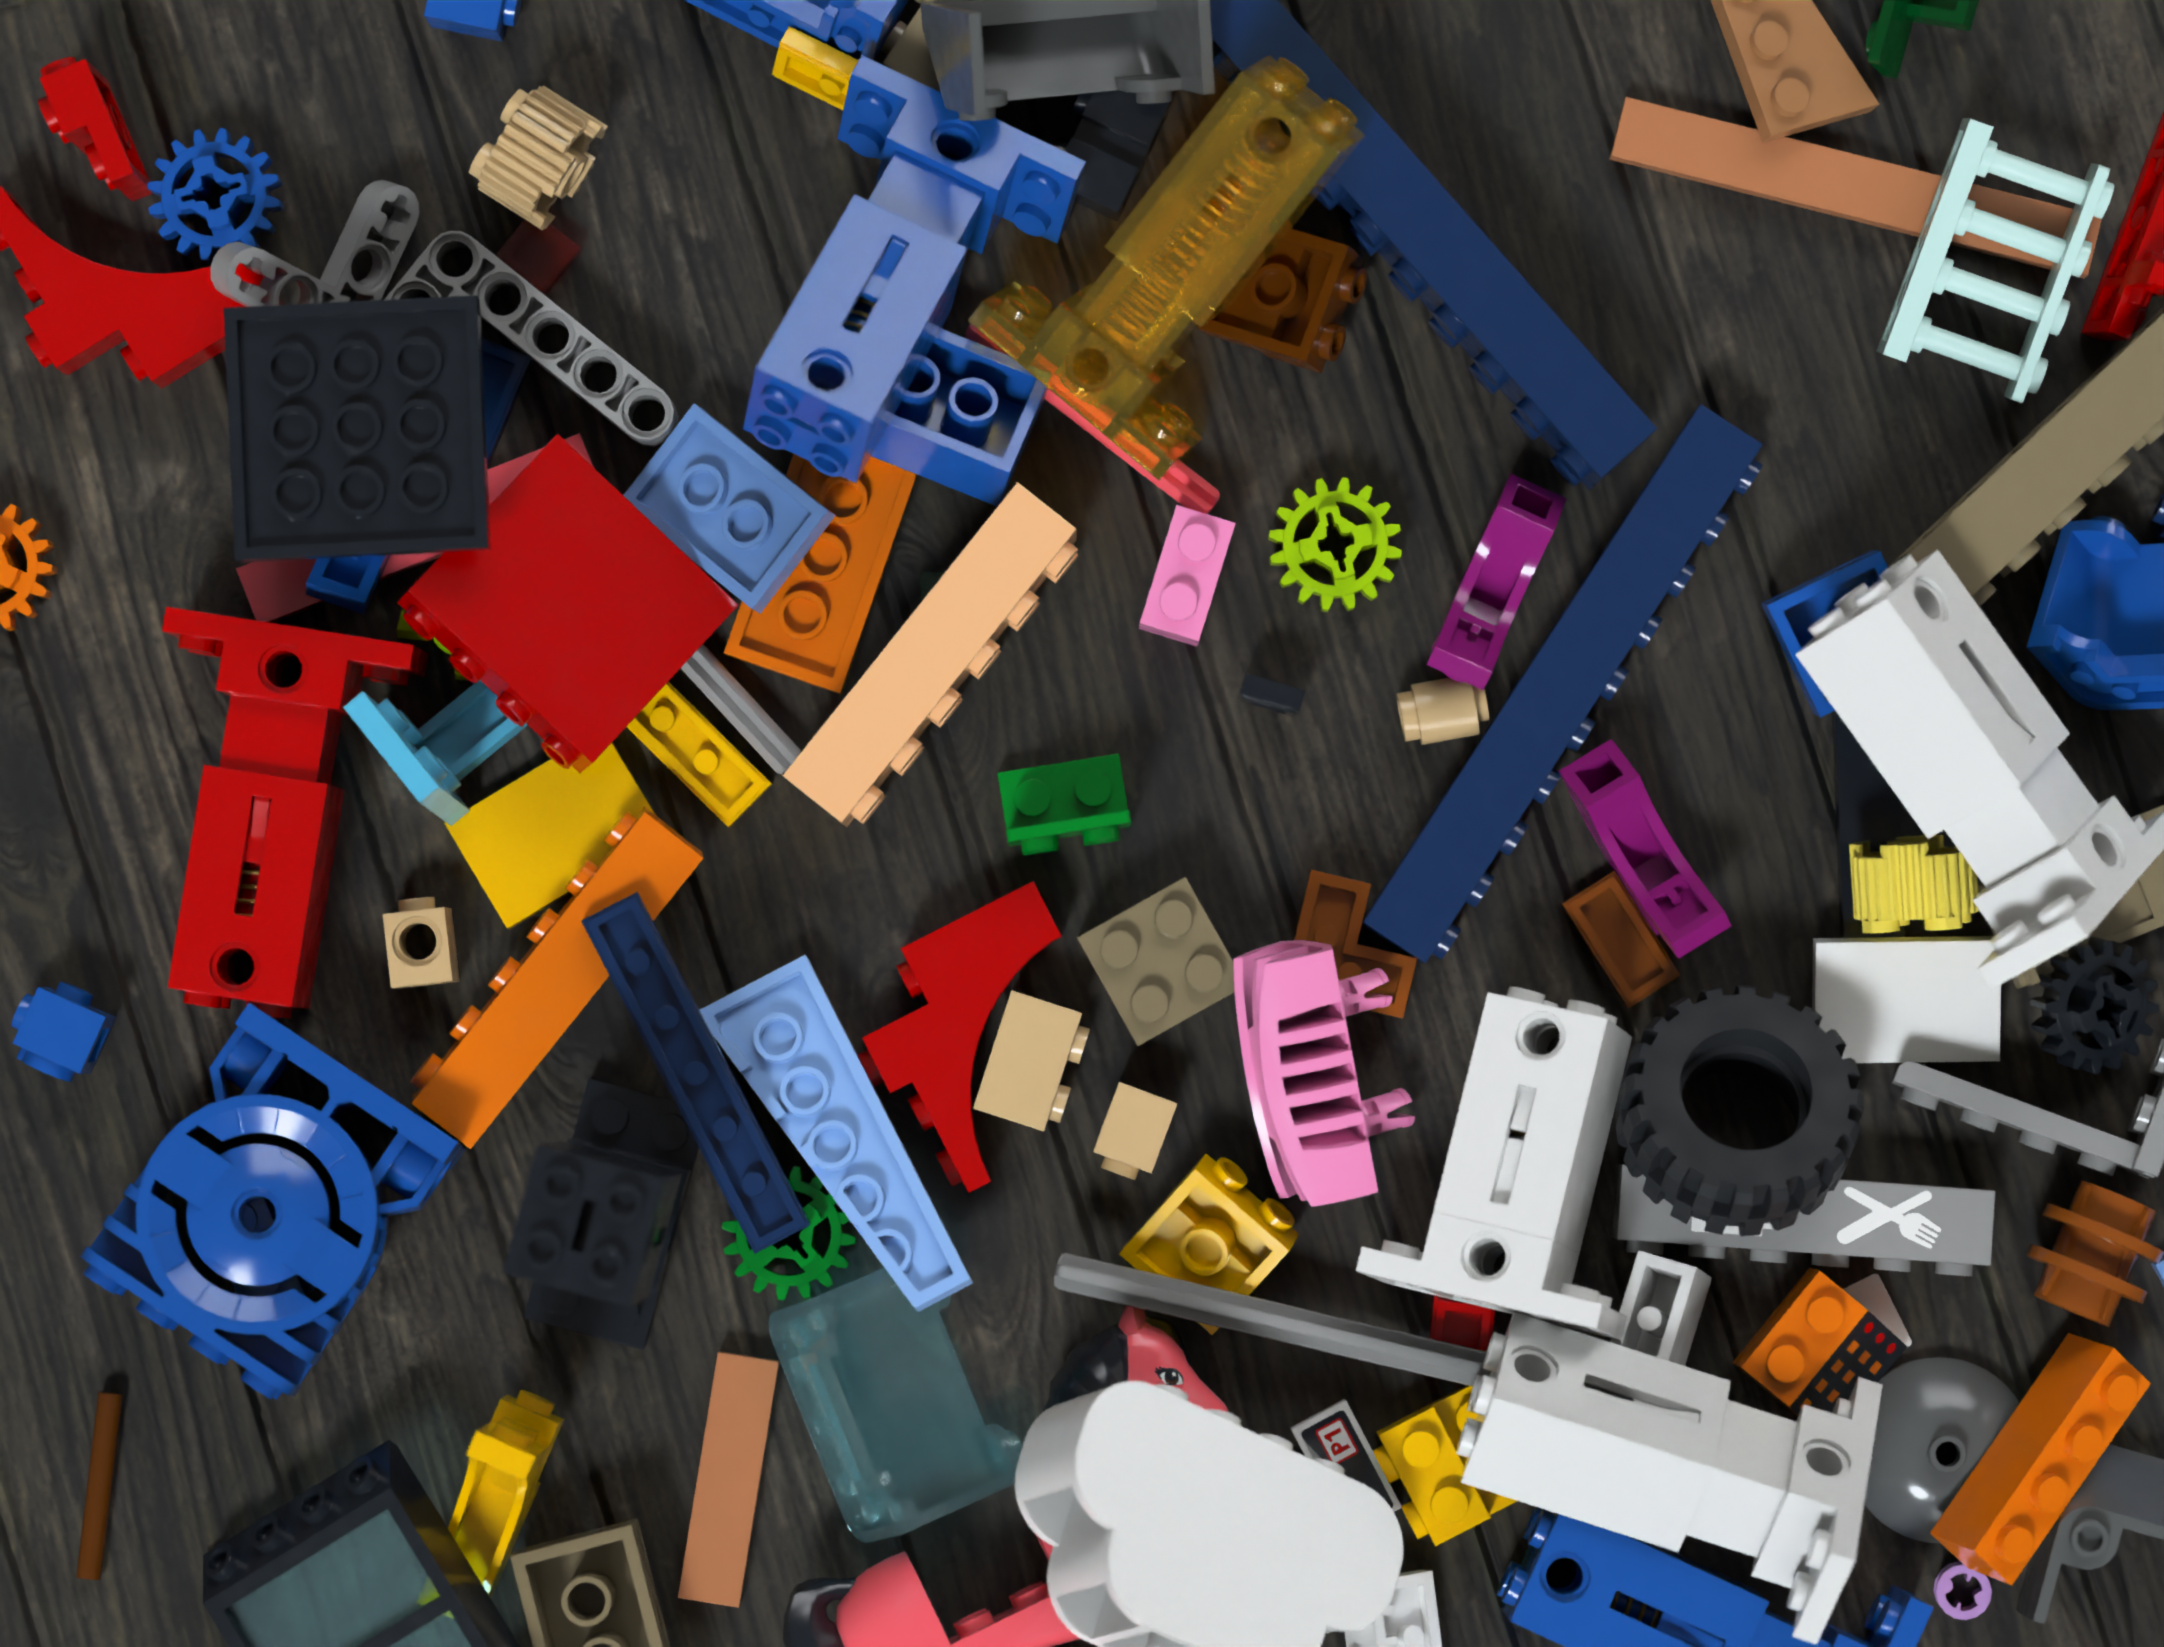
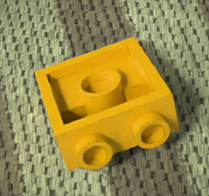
[1119,1154,1300,1335]
[1372,1385,1517,1546]

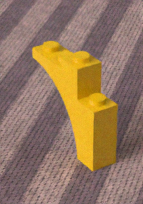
[418,1390,564,1617]

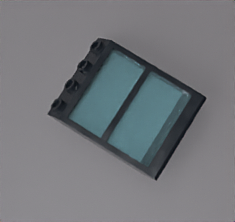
[203,1440,520,1647]

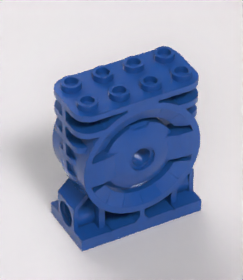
[80,1003,466,1400]

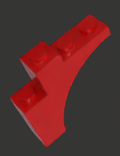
[0,186,283,389]
[858,881,1062,1193]

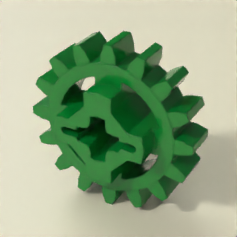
[722,1165,857,1300]

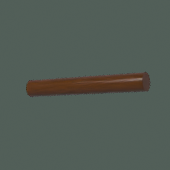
[76,1391,123,1580]

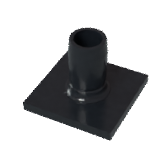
[224,295,491,562]

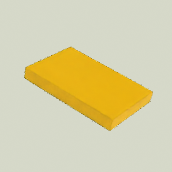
[444,742,657,929]

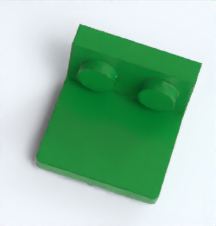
[997,753,1131,856]

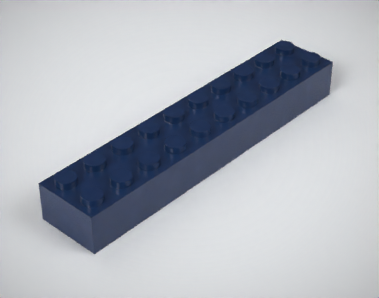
[1210,0,1657,491]

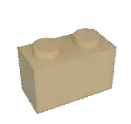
[973,990,1090,1131]

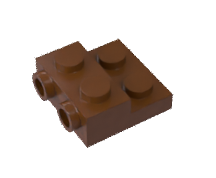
[1197,213,1367,374]

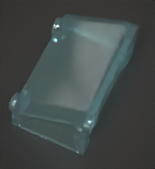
[768,1267,1023,1543]

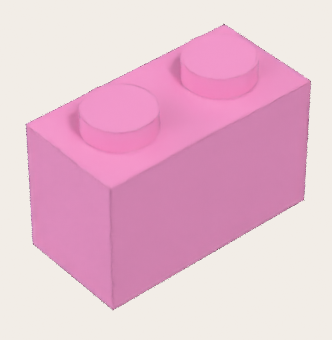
[1139,505,1236,647]

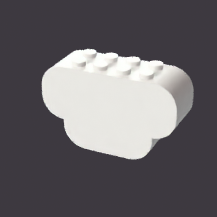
[1015,1381,1404,1647]

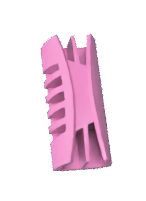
[1233,940,1415,1207]

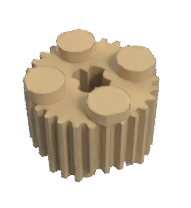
[469,85,608,230]

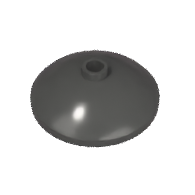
[1864,1357,2019,1544]

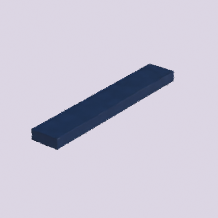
[581,892,811,1254]

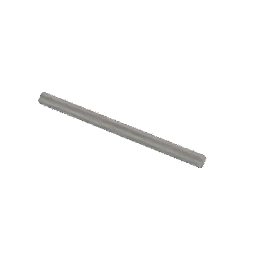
[1053,1253,1491,1387]

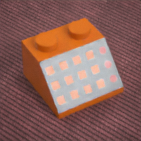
[1732,1268,1907,1417]

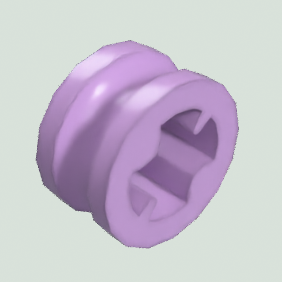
[1934,1561,1992,1620]

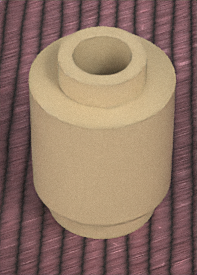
[1396,678,1489,745]

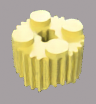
[1849,834,1979,933]

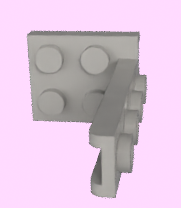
[1892,1038,2164,1179]

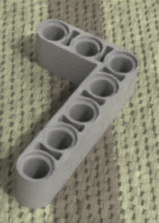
[384,230,678,447]

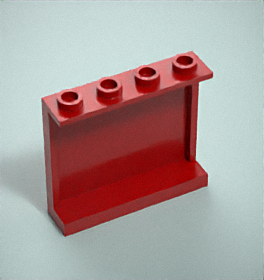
[397,434,739,773]

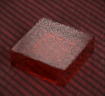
[495,219,582,296]

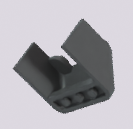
[921,0,1215,121]
[2016,1444,2164,1624]

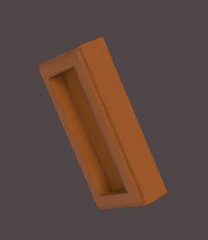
[1560,871,1680,1008]

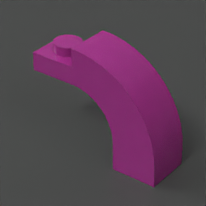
[1426,473,1567,690]
[1559,739,1731,959]

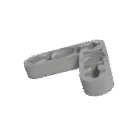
[210,180,419,307]

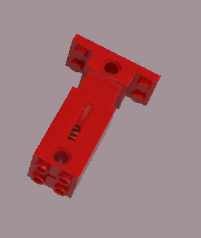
[162,607,429,1018]

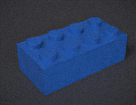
[871,328,1053,507]

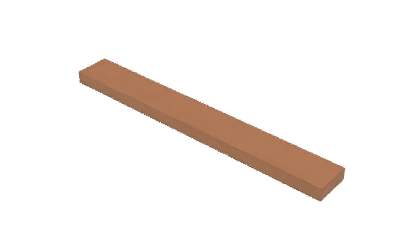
[1609,97,2102,278]

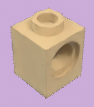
[383,897,460,989]
[1093,1082,1178,1180]

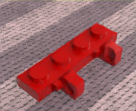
[2081,112,2164,342]

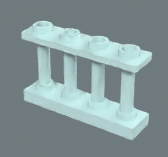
[1877,118,2114,403]

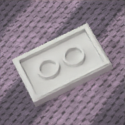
[1812,936,2001,1063]

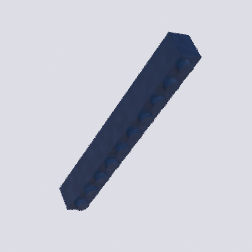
[1362,404,1763,964]

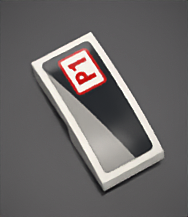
[1290,1399,1401,1512]

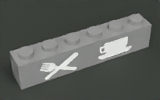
[1612,1164,1995,1276]

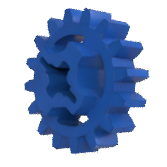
[147,128,284,264]

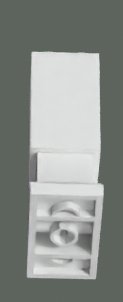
[1795,550,2164,989]
[1456,1312,1883,1644]

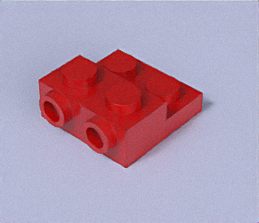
[38,57,152,202]

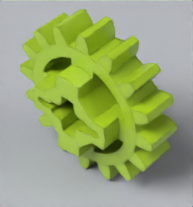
[1268,477,1402,612]

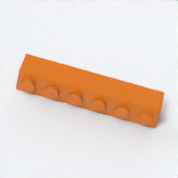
[410,806,703,1149]

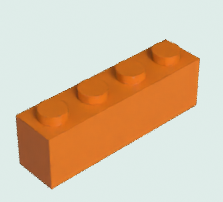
[1930,1333,2151,1586]

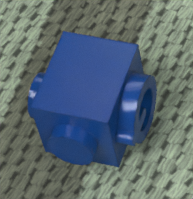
[11,981,117,1082]

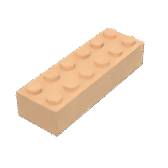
[783,482,1078,827]

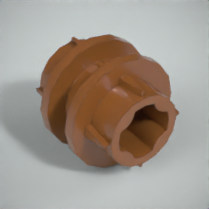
[2026,1180,2164,1327]

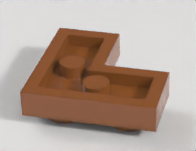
[1293,869,1417,1019]

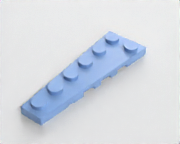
[700,955,973,1312]

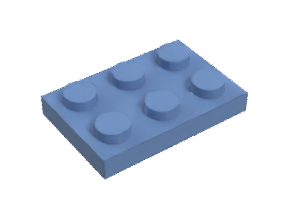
[623,403,836,614]

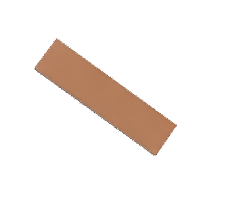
[678,1351,780,1608]

